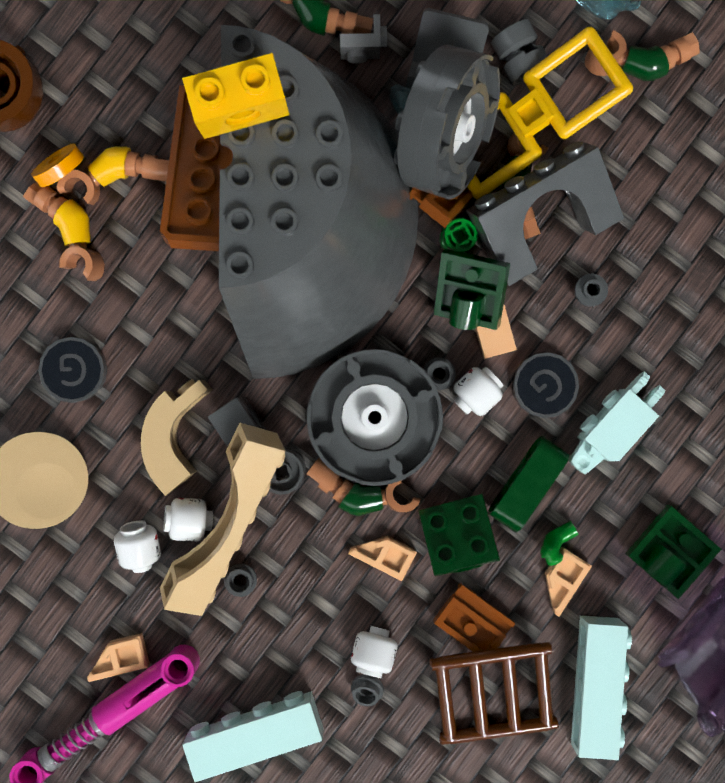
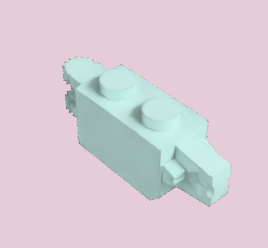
[568,371,666,475]

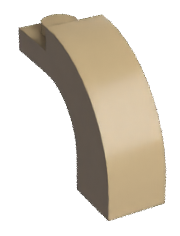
[141,379,213,496]

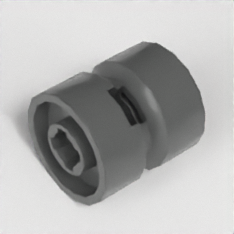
[491,19,547,86]
[269,447,306,495]

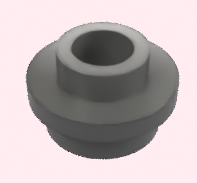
[574,274,608,307]
[423,358,456,390]
[224,563,257,597]
[351,675,384,706]

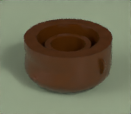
[0,40,43,132]

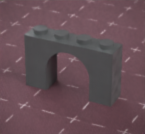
[466,141,624,286]

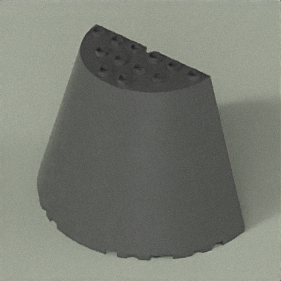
[219,25,418,379]

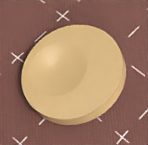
[0,431,88,529]

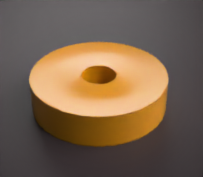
[31,144,84,187]

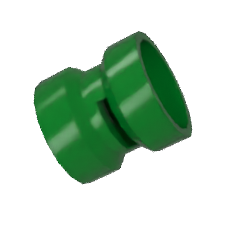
[439,218,477,253]

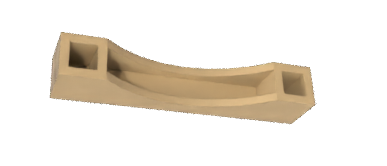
[160,423,285,616]

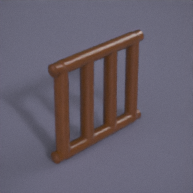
[429,642,559,745]

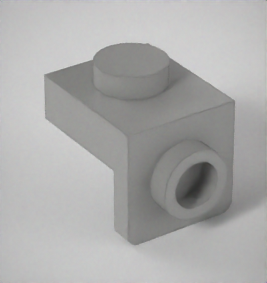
[340,14,387,64]

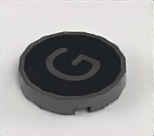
[38,337,107,403]
[512,352,579,418]

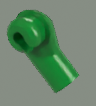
[540,521,579,566]

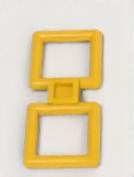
[467,27,633,199]

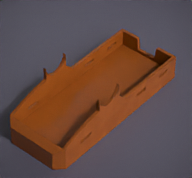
[160,85,233,251]

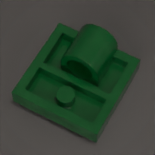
[434,249,511,330]
[418,494,500,576]
[625,505,722,599]

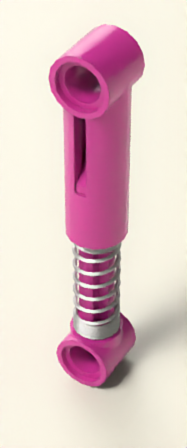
[9,645,200,783]

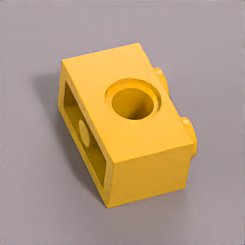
[182,53,289,139]

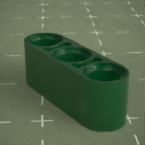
[488,436,570,533]

